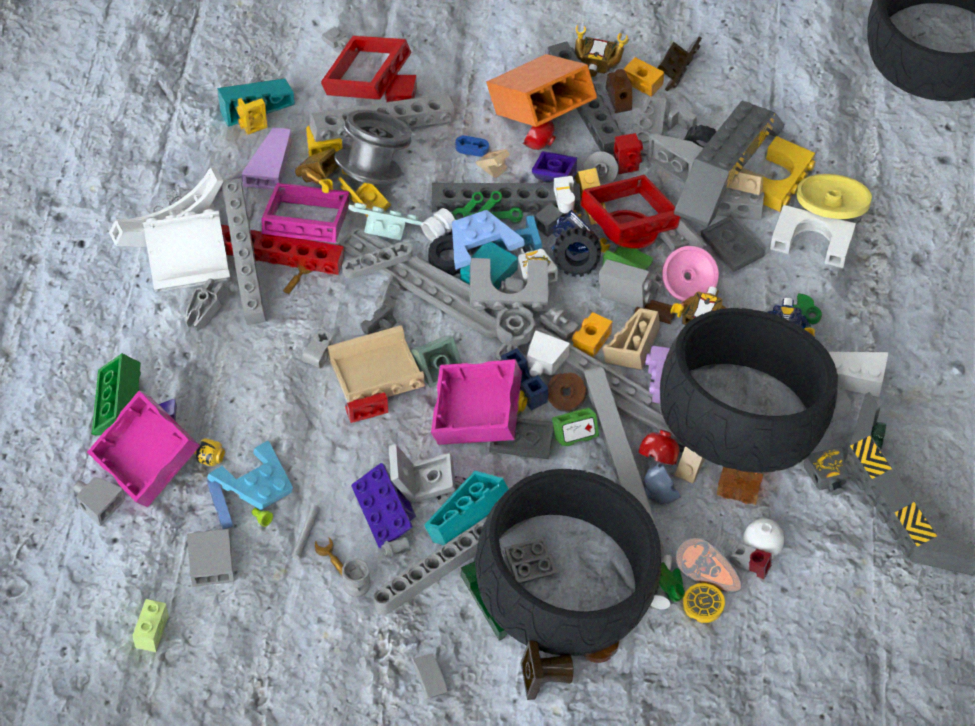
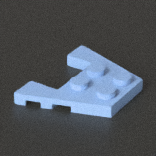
[452,210,525,269]

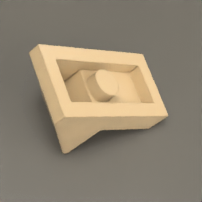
[476,149,510,178]

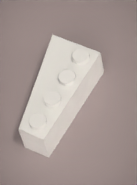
[829,352,888,397]

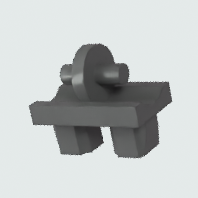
[361,306,397,335]

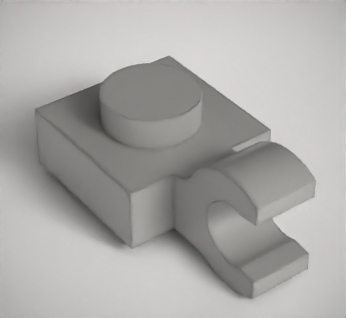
[322,27,350,50]

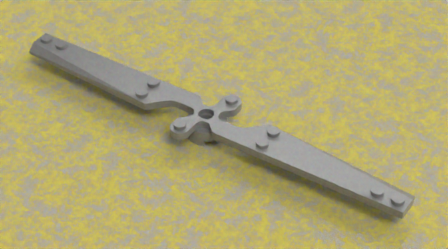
[338,227,678,440]

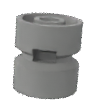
[342,558,370,597]

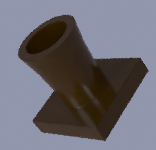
[520,640,574,700]

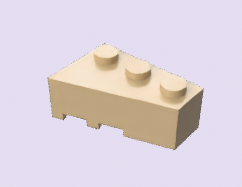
[603,308,660,370]

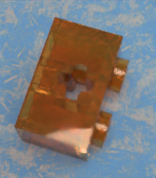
[717,467,763,505]

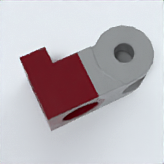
[729,544,772,579]

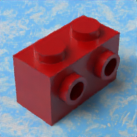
[613,133,643,174]

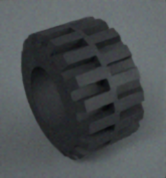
[553,226,601,277]

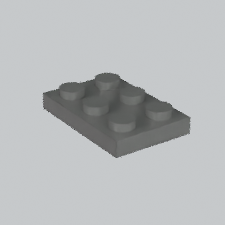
[700,215,765,272]
[489,418,554,459]

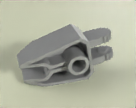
[185,278,225,331]

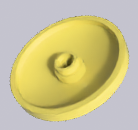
[797,174,872,219]

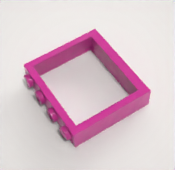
[262,183,349,243]

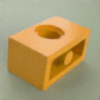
[623,57,664,97]
[572,312,613,358]

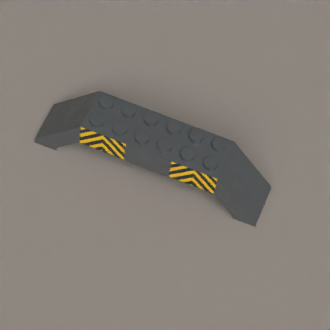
[674,100,785,227]
[845,392,975,576]

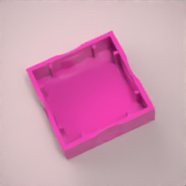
[431,359,522,445]
[87,391,200,507]

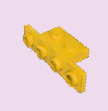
[338,177,391,217]

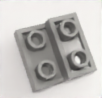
[504,537,557,583]

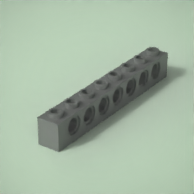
[547,41,624,154]
[431,183,580,212]

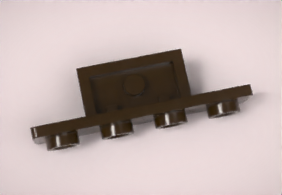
[657,36,702,92]

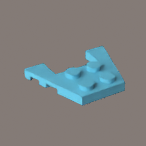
[207,441,293,510]

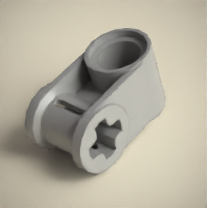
[302,330,333,369]

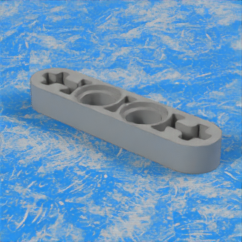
[342,242,412,279]

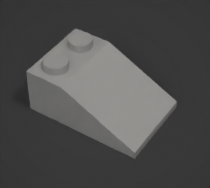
[647,134,703,184]

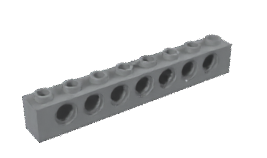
[309,94,455,142]
[222,178,266,325]

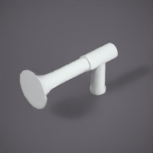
[651,555,673,609]

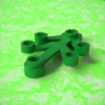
[451,191,523,224]

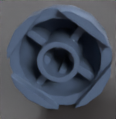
[644,462,681,504]

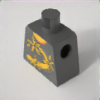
[803,446,848,495]

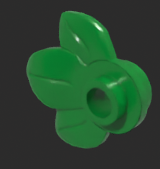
[786,293,822,329]
[659,562,685,602]

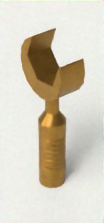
[283,265,312,294]
[315,537,343,576]

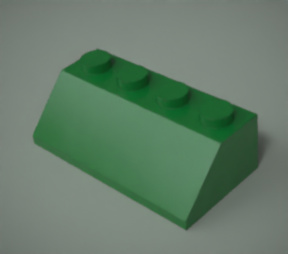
[91,353,141,435]

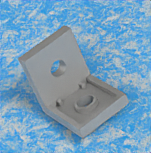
[389,444,456,504]

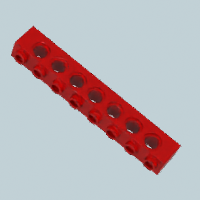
[221,224,344,275]

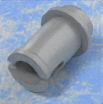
[381,536,409,557]

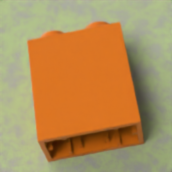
[486,54,597,127]

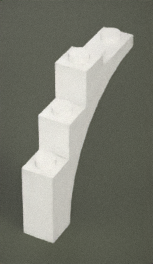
[109,168,223,247]

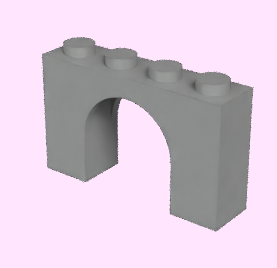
[470,258,548,312]

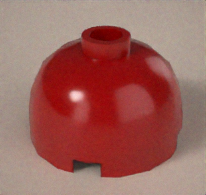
[522,120,556,150]
[638,429,680,465]

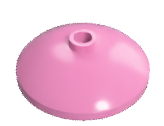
[662,246,719,302]

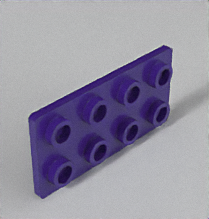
[351,463,416,549]

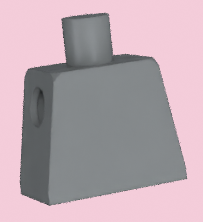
[73,477,126,526]

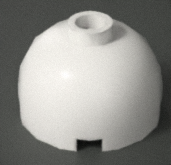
[743,518,785,559]

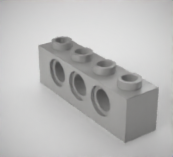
[716,188,764,221]

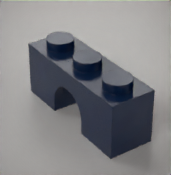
[501,348,548,411]

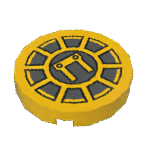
[683,583,725,623]

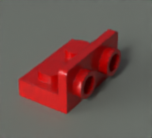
[345,392,388,423]

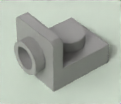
[668,106,697,130]

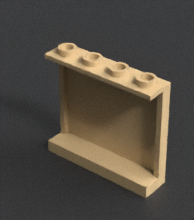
[327,325,425,402]

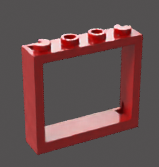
[321,35,412,100]
[580,175,681,244]

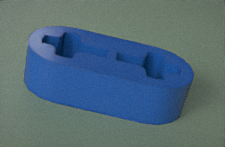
[455,135,489,157]

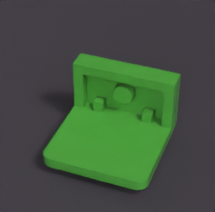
[602,246,653,271]

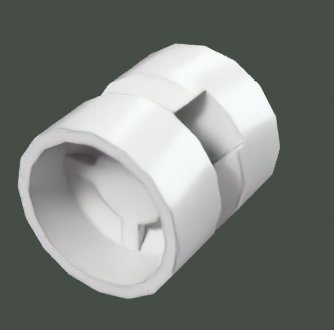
[421,208,455,242]

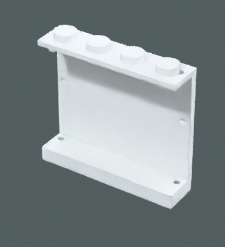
[143,209,230,293]

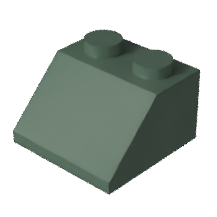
[411,336,462,388]

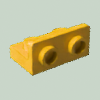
[236,98,268,135]

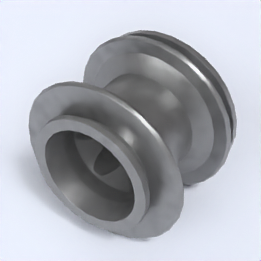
[334,110,412,184]

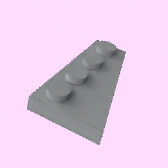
[630,96,667,155]

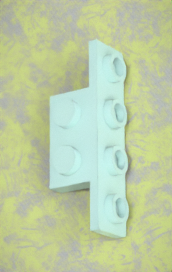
[348,203,423,240]

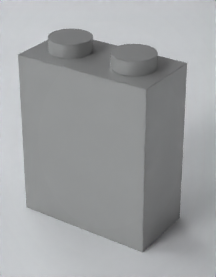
[599,259,652,309]
[187,529,234,587]

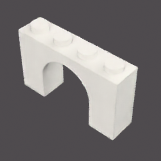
[770,205,856,268]

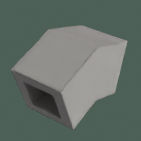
[650,271,663,294]

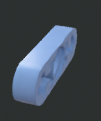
[207,480,233,529]

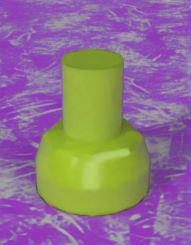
[251,508,273,527]

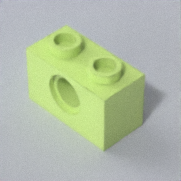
[133,599,169,652]

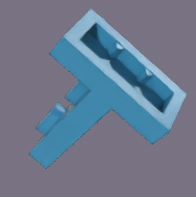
[493,215,542,251]

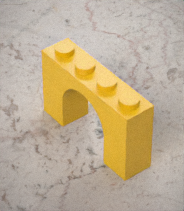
[752,136,816,212]

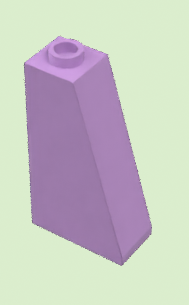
[242,127,292,190]

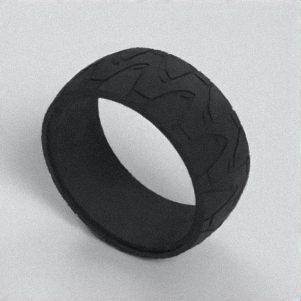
[867,0,975,101]
[660,308,838,473]
[475,469,661,656]

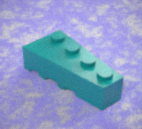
[217,78,295,127]
[424,470,509,546]

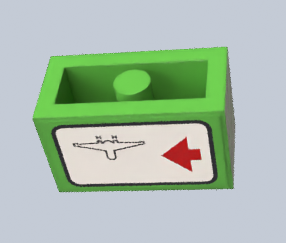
[552,408,599,446]

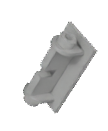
[375,275,401,313]

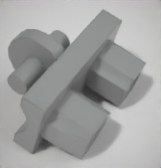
[540,307,579,341]

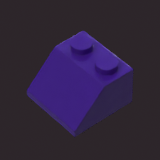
[532,151,577,182]

